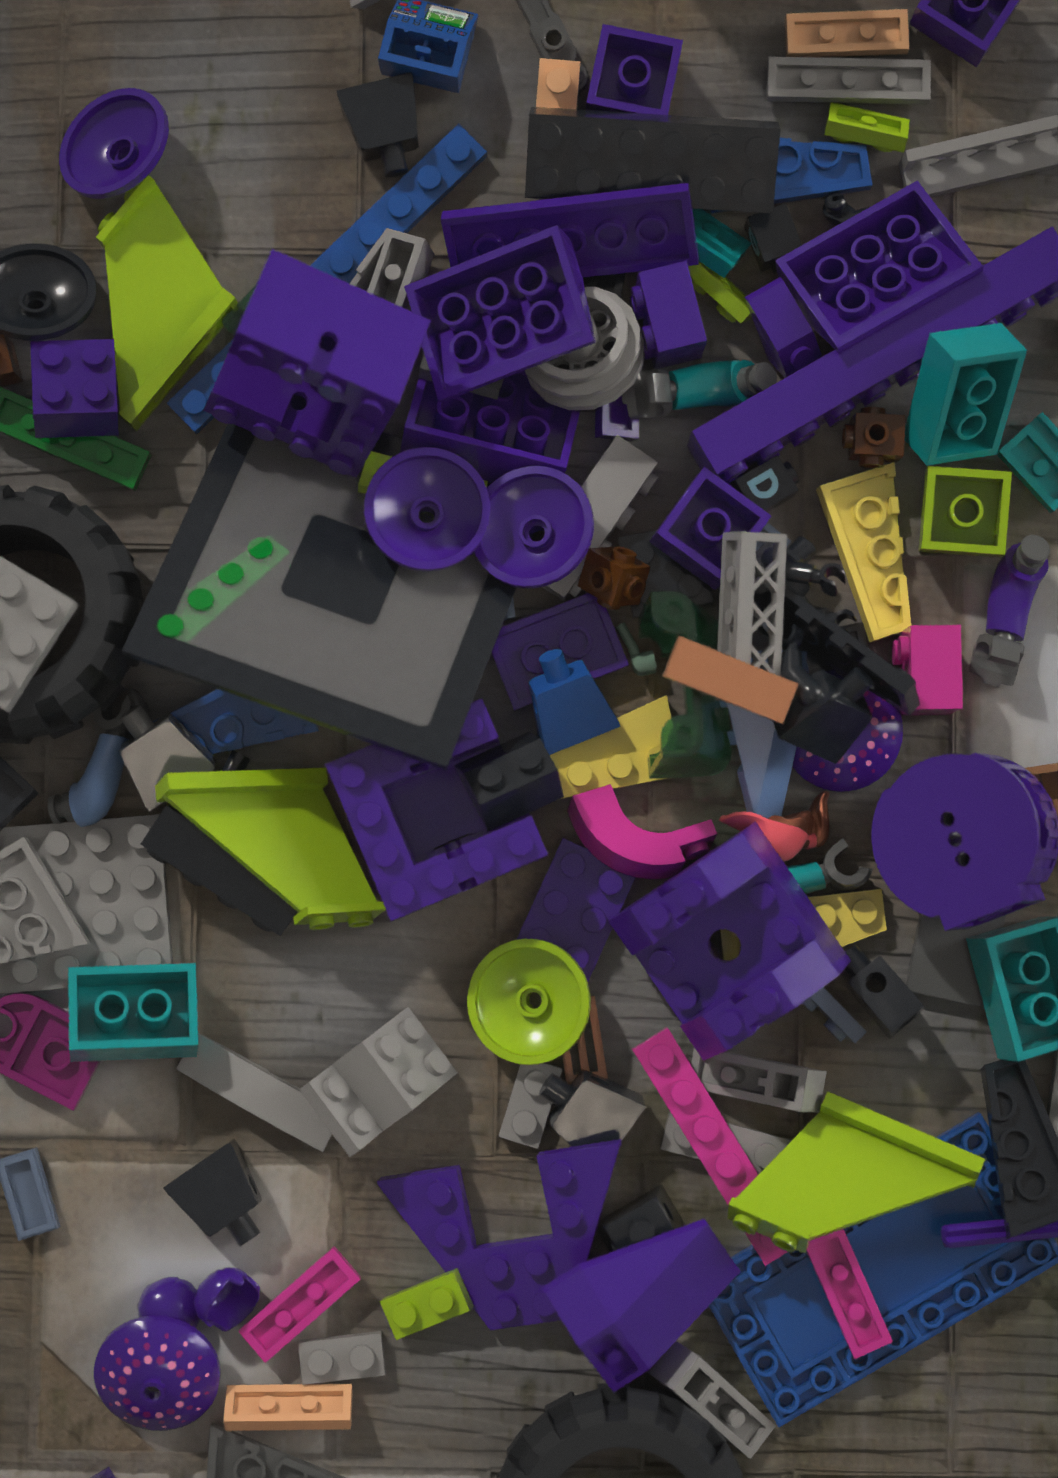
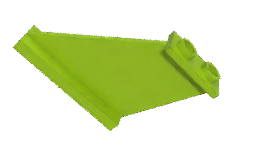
[96,175,240,431]
[155,768,386,930]
[727,1091,985,1253]

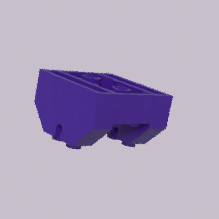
[609,821,851,1061]

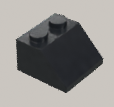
[454,732,564,831]

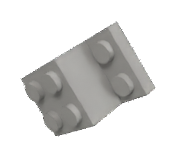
[299,1007,458,1157]

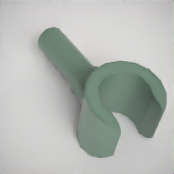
[616,623,657,676]

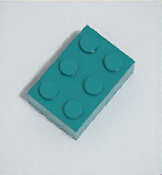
[904,323,1027,466]
[966,916,1058,1062]
[68,963,198,1062]

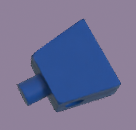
[528,649,620,755]

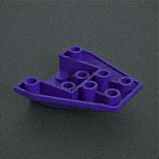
[542,1219,740,1392]

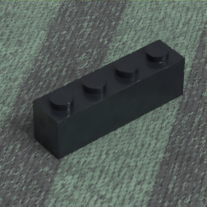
[140,802,297,936]

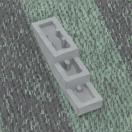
[176,1033,332,1152]

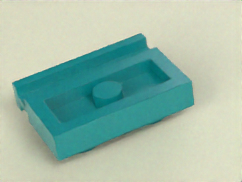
[692,208,752,278]
[997,412,1058,514]

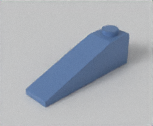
[719,650,809,818]

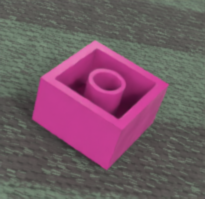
[892,625,963,716]

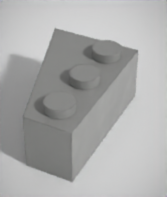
[350,228,435,312]

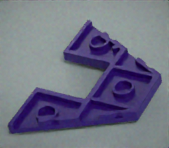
[377,1139,622,1330]

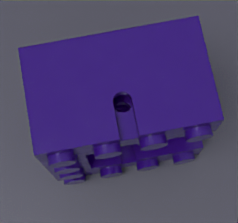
[203,249,431,477]
[325,698,548,921]

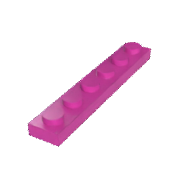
[632,1027,788,1266]

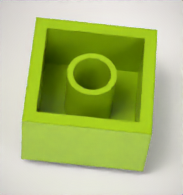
[919,466,1012,558]

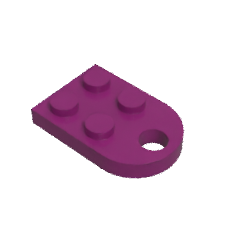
[0,993,101,1110]

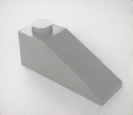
[691,1048,827,1113]
[649,1341,776,1459]

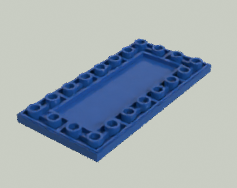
[709,1112,1058,1428]

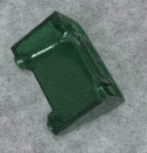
[638,591,732,779]

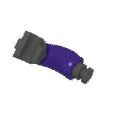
[969,535,1050,687]

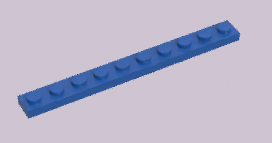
[167,124,487,435]

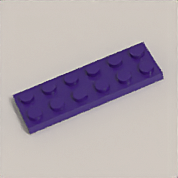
[440,183,699,277]

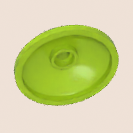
[467,939,591,1065]

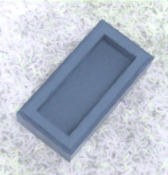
[0,1147,61,1241]

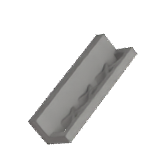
[898,115,1058,198]
[715,531,787,702]

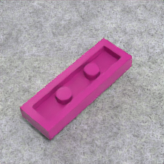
[806,1229,893,1359]
[238,1246,361,1363]

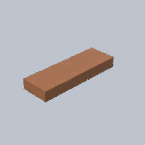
[662,636,798,724]

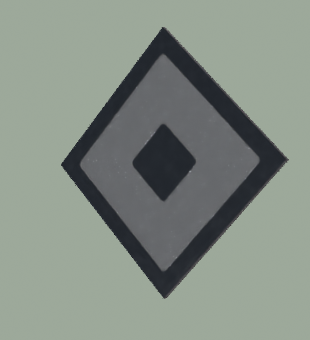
[122,424,538,770]

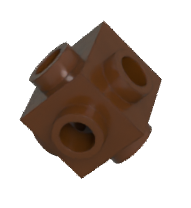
[842,407,905,468]
[577,546,651,610]

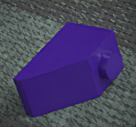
[744,277,822,378]

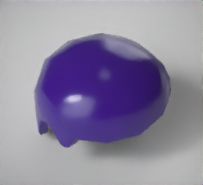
[194,1267,260,1332]
[137,1277,200,1328]

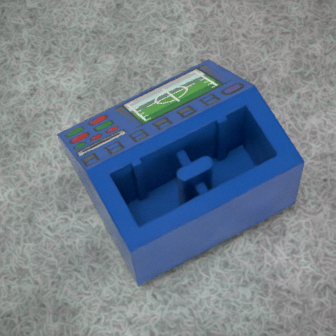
[378,0,478,93]

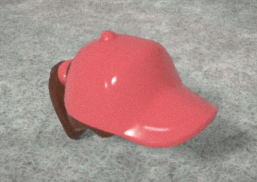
[719,791,830,862]

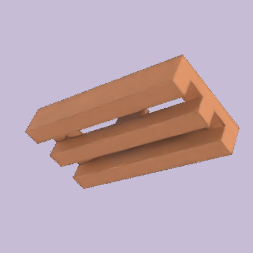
[562,995,608,1084]

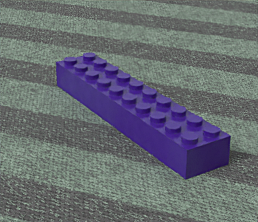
[687,226,1058,485]

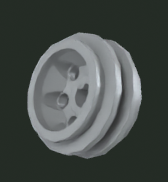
[525,287,645,410]

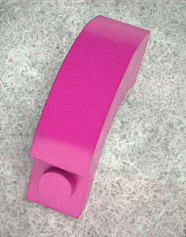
[567,784,717,879]

